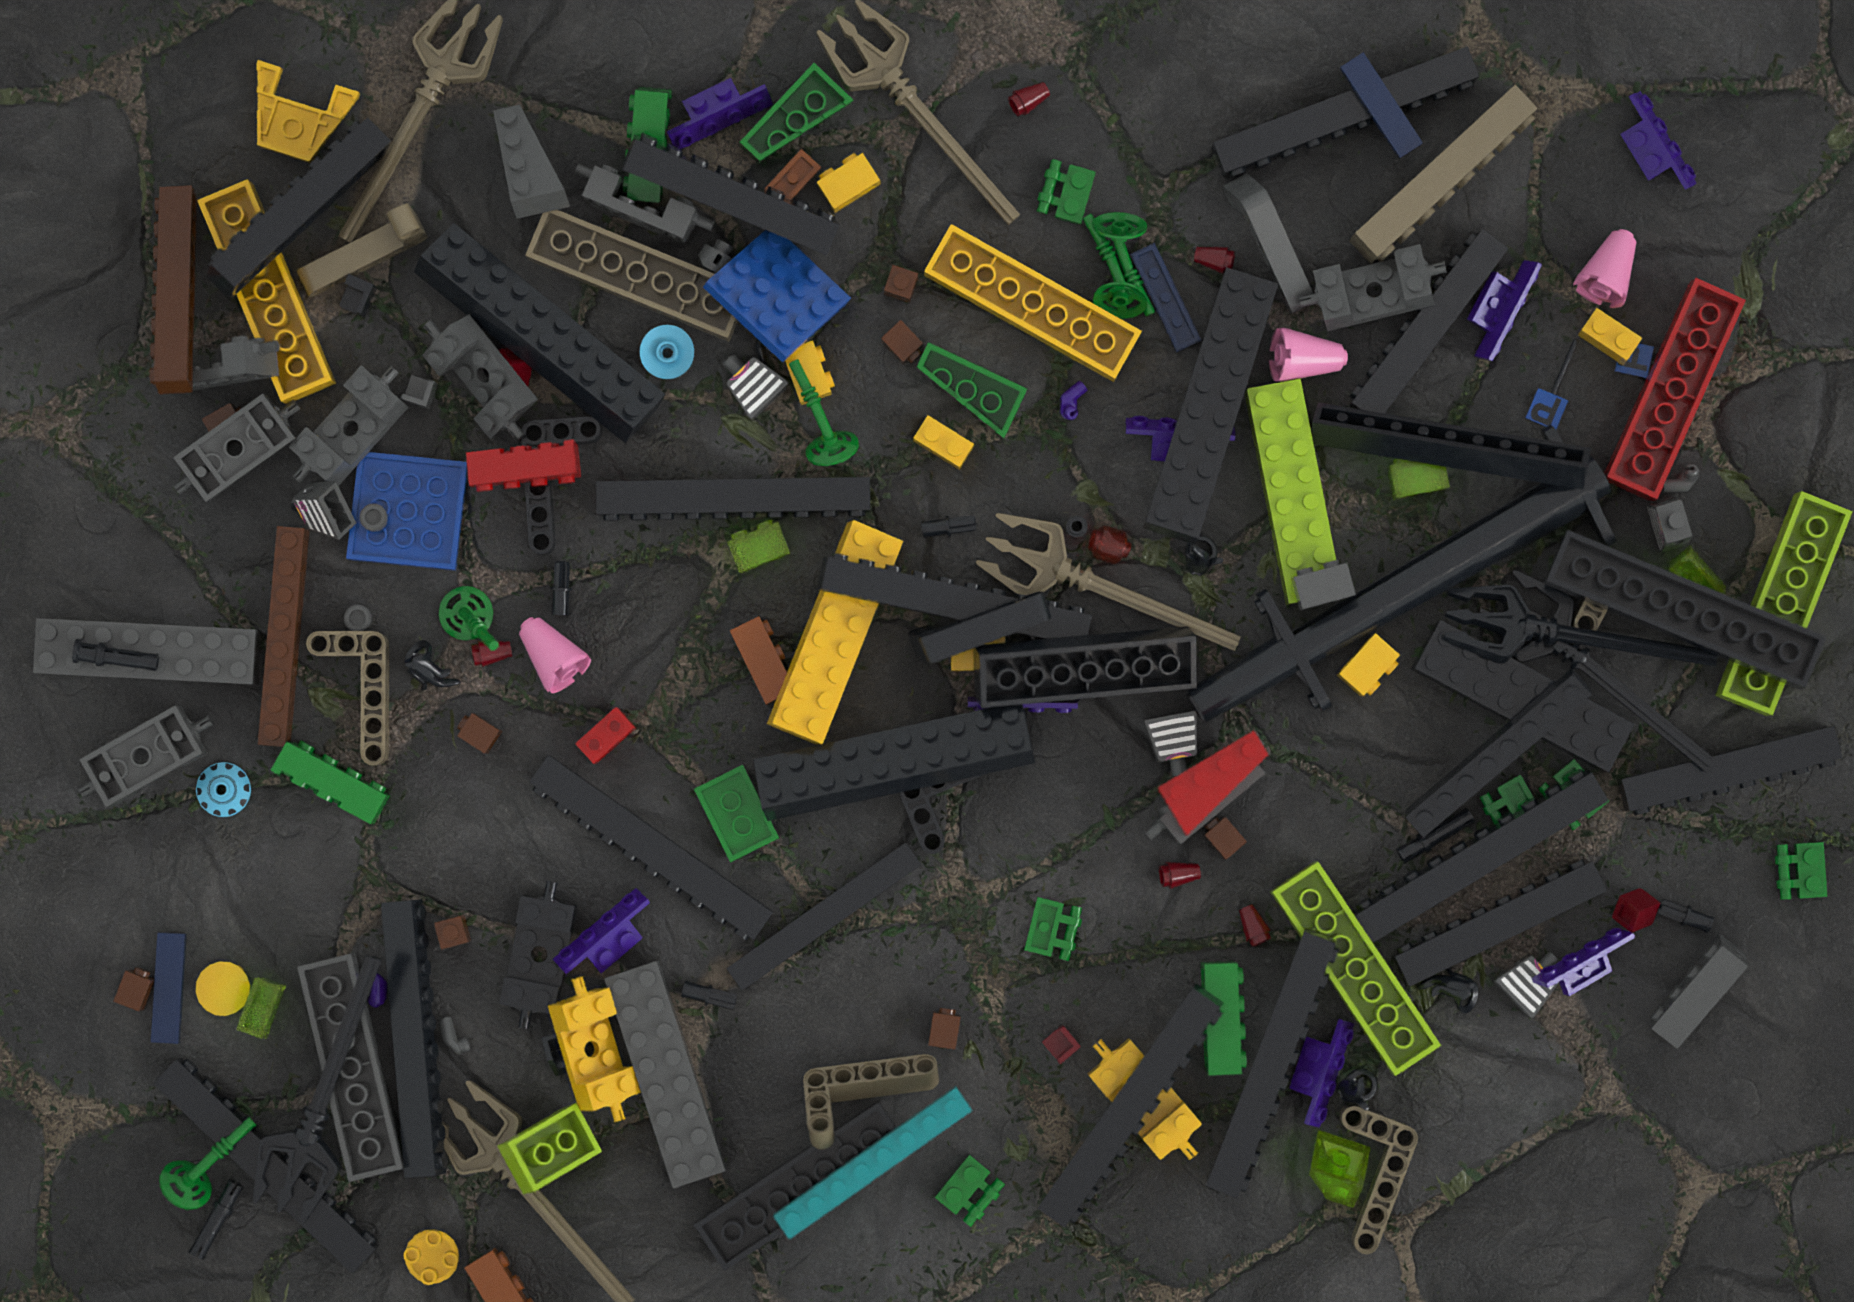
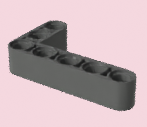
[1222,173,1314,314]

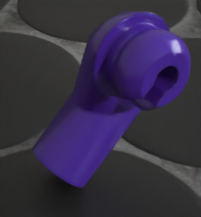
[1060,380,1088,420]
[367,972,388,1008]

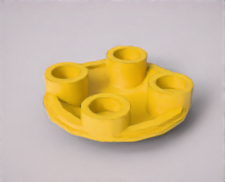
[196,961,250,1016]
[403,1229,459,1285]

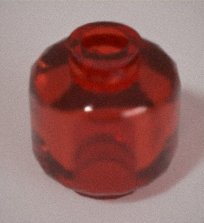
[1088,525,1131,564]

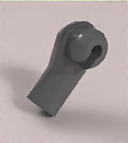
[1662,464,1699,493]
[439,1017,471,1054]

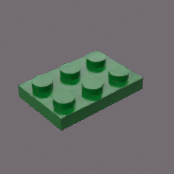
[694,765,779,863]

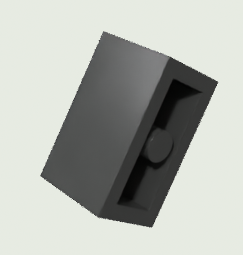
[1291,560,1356,610]

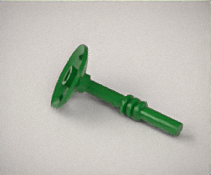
[1093,212,1155,317]
[1083,214,1148,319]
[789,359,859,466]
[439,586,499,651]
[159,1117,256,1210]

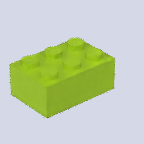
[497,1103,602,1194]

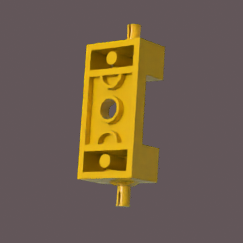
[548,976,641,1122]
[1087,1038,1202,1160]

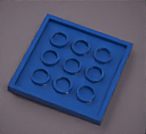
[346,452,468,571]

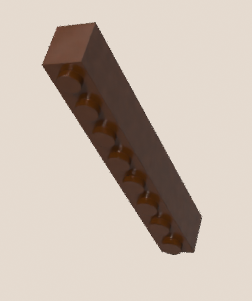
[149,185,197,394]
[258,526,309,747]

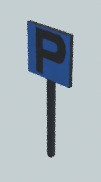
[1525,339,1578,429]
[1615,343,1654,378]

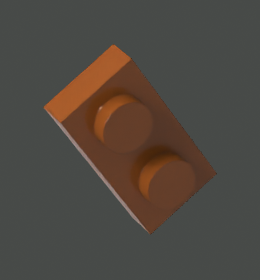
[764,149,821,201]

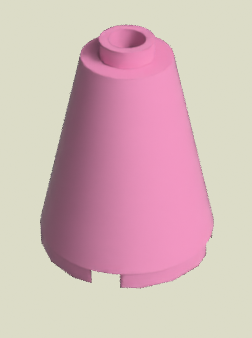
[1573,229,1637,308]
[1269,328,1348,382]
[519,617,591,693]

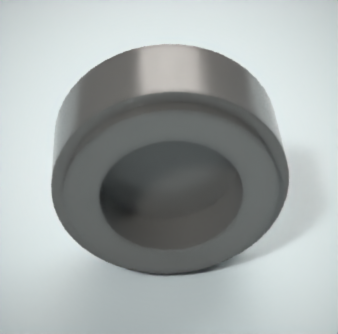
[360,504,388,532]
[344,604,372,631]

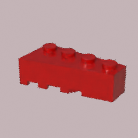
[466,440,581,492]
[1157,731,1268,836]

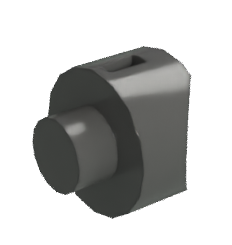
[697,239,733,274]

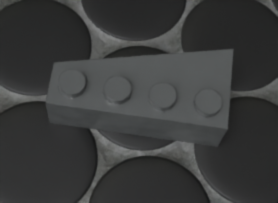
[493,105,570,219]
[1650,933,1748,1049]

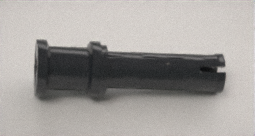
[72,639,159,671]

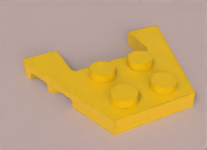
[257,60,360,163]

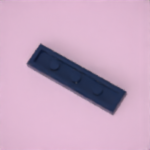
[1340,52,1423,159]
[1130,243,1202,353]
[151,932,187,1044]

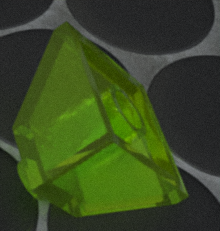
[1309,1130,1371,1208]

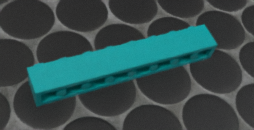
[773,1086,972,1239]

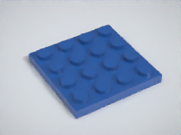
[703,230,851,362]

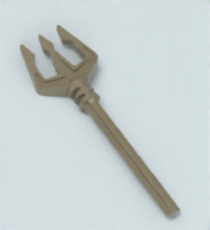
[338,0,503,243]
[816,0,1020,225]
[976,513,1241,651]
[442,1080,635,1302]

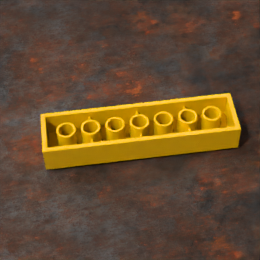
[197,179,336,405]
[924,224,1142,382]
[767,520,903,745]

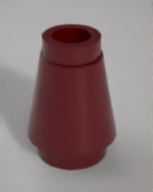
[1008,82,1050,116]
[1194,246,1235,274]
[471,641,512,667]
[1159,862,1201,889]
[1239,904,1271,947]

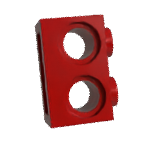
[575,707,636,764]

